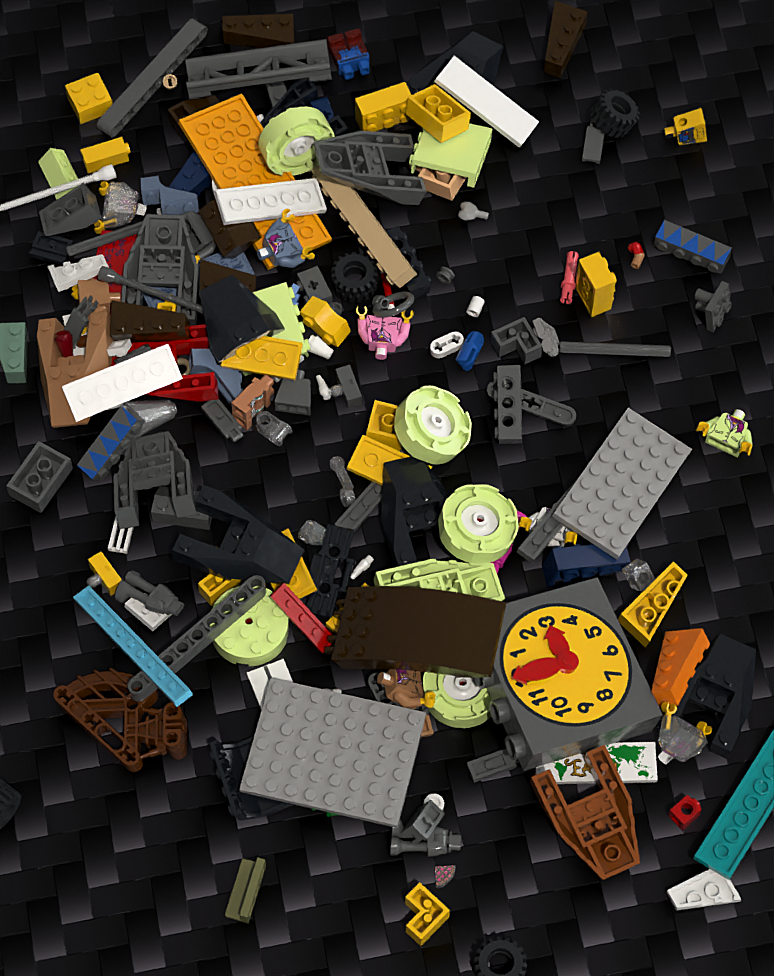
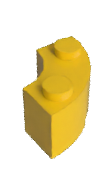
[300,296,351,347]

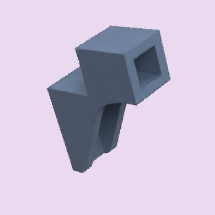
[140,176,199,215]
[188,349,244,406]

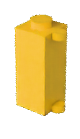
[80,137,131,173]

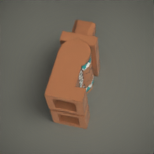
[232,374,274,430]

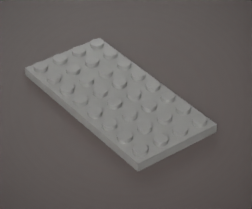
[552,408,692,559]

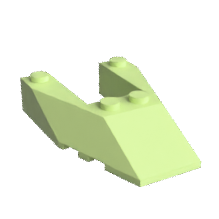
[374,559,505,601]

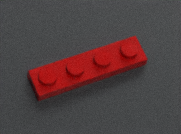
[269,583,333,653]

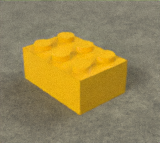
[355,82,411,132]
[406,84,471,143]
[575,252,617,317]

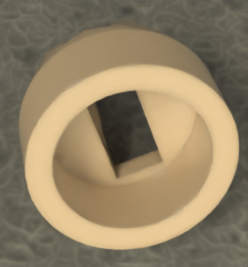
[163,74,177,90]

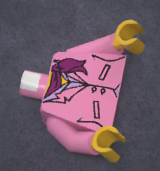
[356,306,414,360]

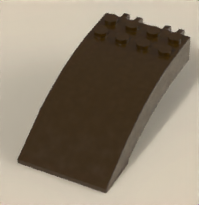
[325,586,506,678]

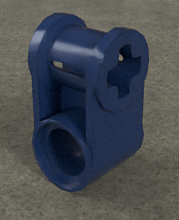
[309,97,334,121]

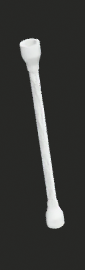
[0,164,117,212]

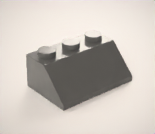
[151,486,212,530]

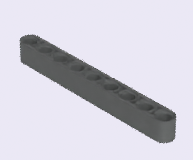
[97,19,208,138]
[128,575,267,702]

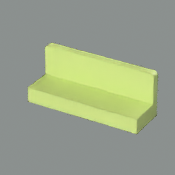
[39,148,78,200]

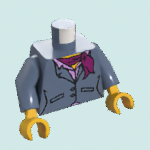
[257,209,315,268]

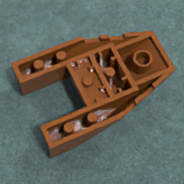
[530,745,640,880]

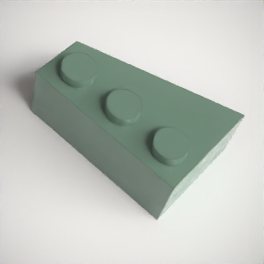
[0,322,28,383]

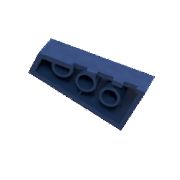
[169,150,212,197]
[542,543,631,587]

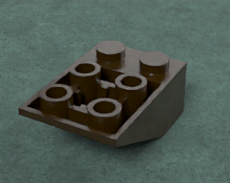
[168,95,220,146]

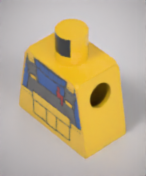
[664,108,707,145]

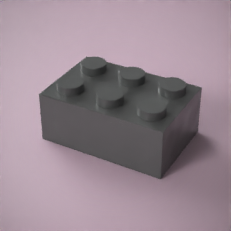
[6,441,73,513]

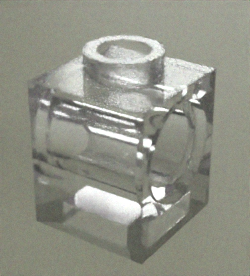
[622,559,655,592]

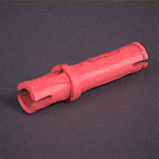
[560,251,579,304]

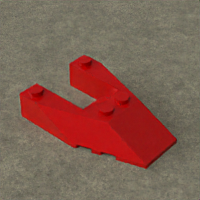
[111,324,219,402]

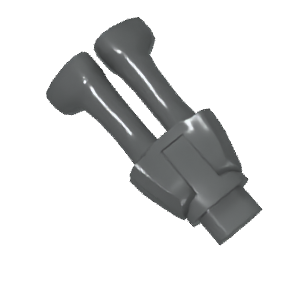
[115,570,184,616]
[390,819,461,857]

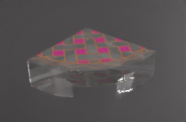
[435,865,456,888]

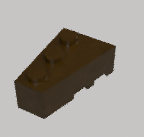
[199,259,257,301]

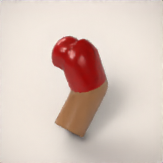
[628,242,645,269]

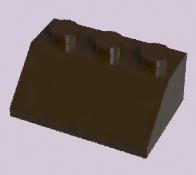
[199,199,262,258]

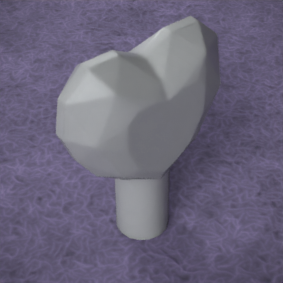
[458,201,489,221]

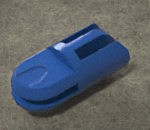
[455,331,484,371]

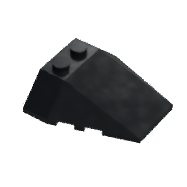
[199,275,285,363]

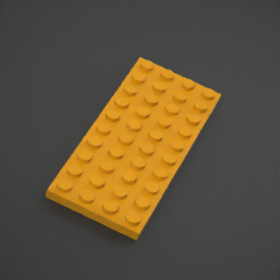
[178,94,332,270]

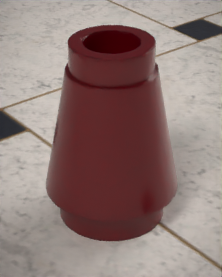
[54,330,74,358]

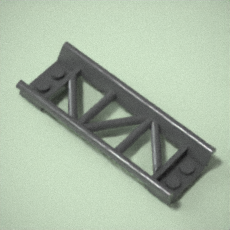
[185,39,332,99]

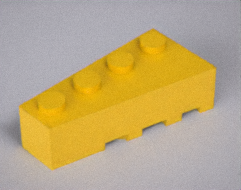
[618,562,687,648]

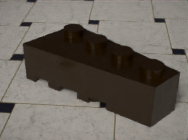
[544,1,588,78]

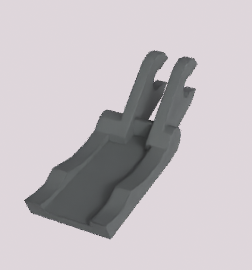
[582,118,604,164]
[64,295,98,348]

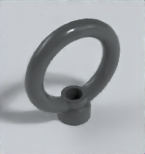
[372,292,414,318]

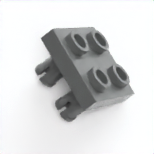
[695,281,732,332]

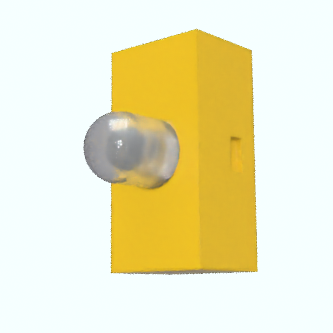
[87,551,122,596]

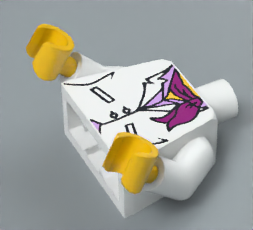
[518,503,577,548]

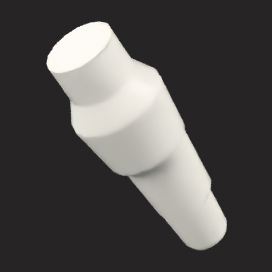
[316,375,331,400]
[350,555,374,580]

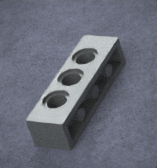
[494,365,522,444]

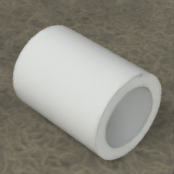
[467,296,484,317]

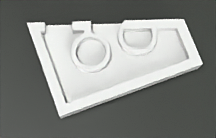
[48,254,109,292]
[666,869,741,910]

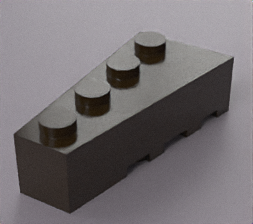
[222,14,294,49]
[111,300,190,343]

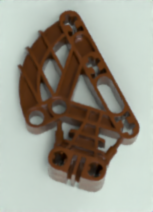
[53,667,187,772]

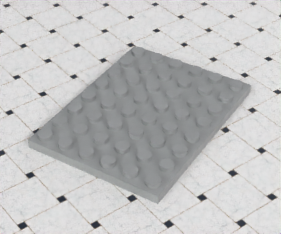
[239,678,426,828]

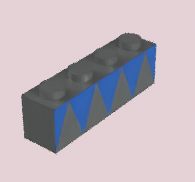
[654,220,732,274]
[77,405,145,480]

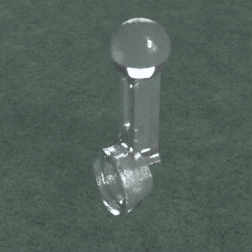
[330,456,356,507]

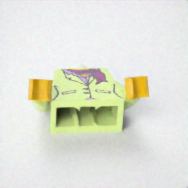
[695,409,752,457]

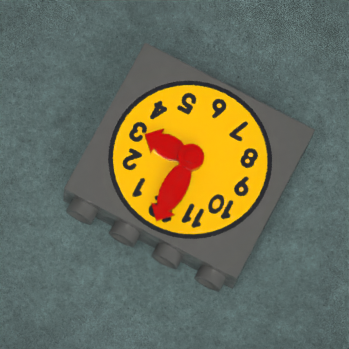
[475,577,663,771]

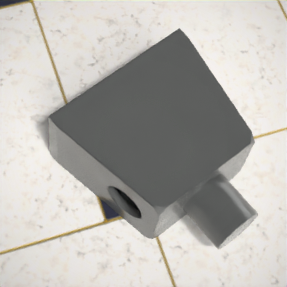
[275,370,311,415]

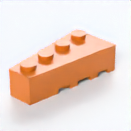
[651,628,710,707]

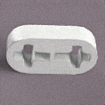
[430,332,464,358]

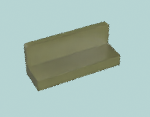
[225,858,266,923]

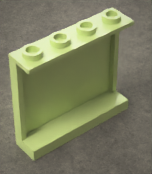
[409,123,492,188]
[242,282,311,376]

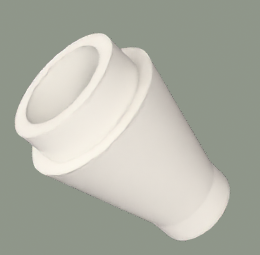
[308,335,334,359]

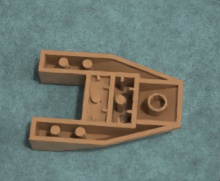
[37,311,114,428]

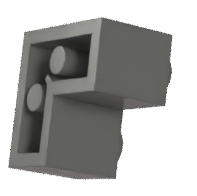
[491,317,542,364]

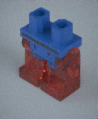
[327,28,370,80]

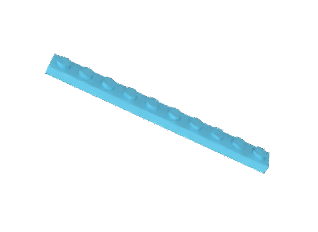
[73,585,193,707]

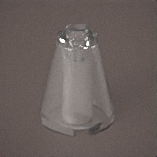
[122,400,177,438]

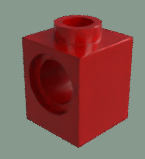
[668,795,702,831]

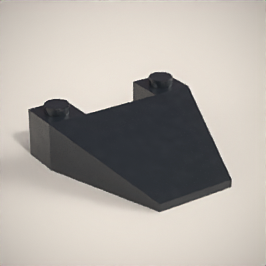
[260,77,348,137]

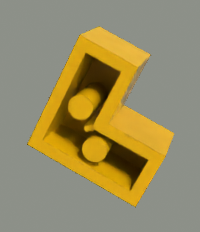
[198,573,242,606]
[405,882,450,946]

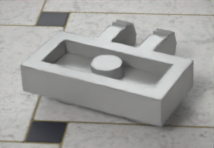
[533,318,560,357]

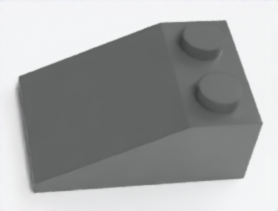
[39,183,101,236]

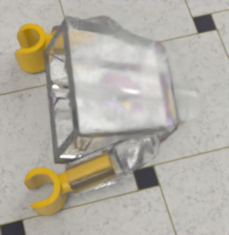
[94,181,147,234]
[658,701,712,764]

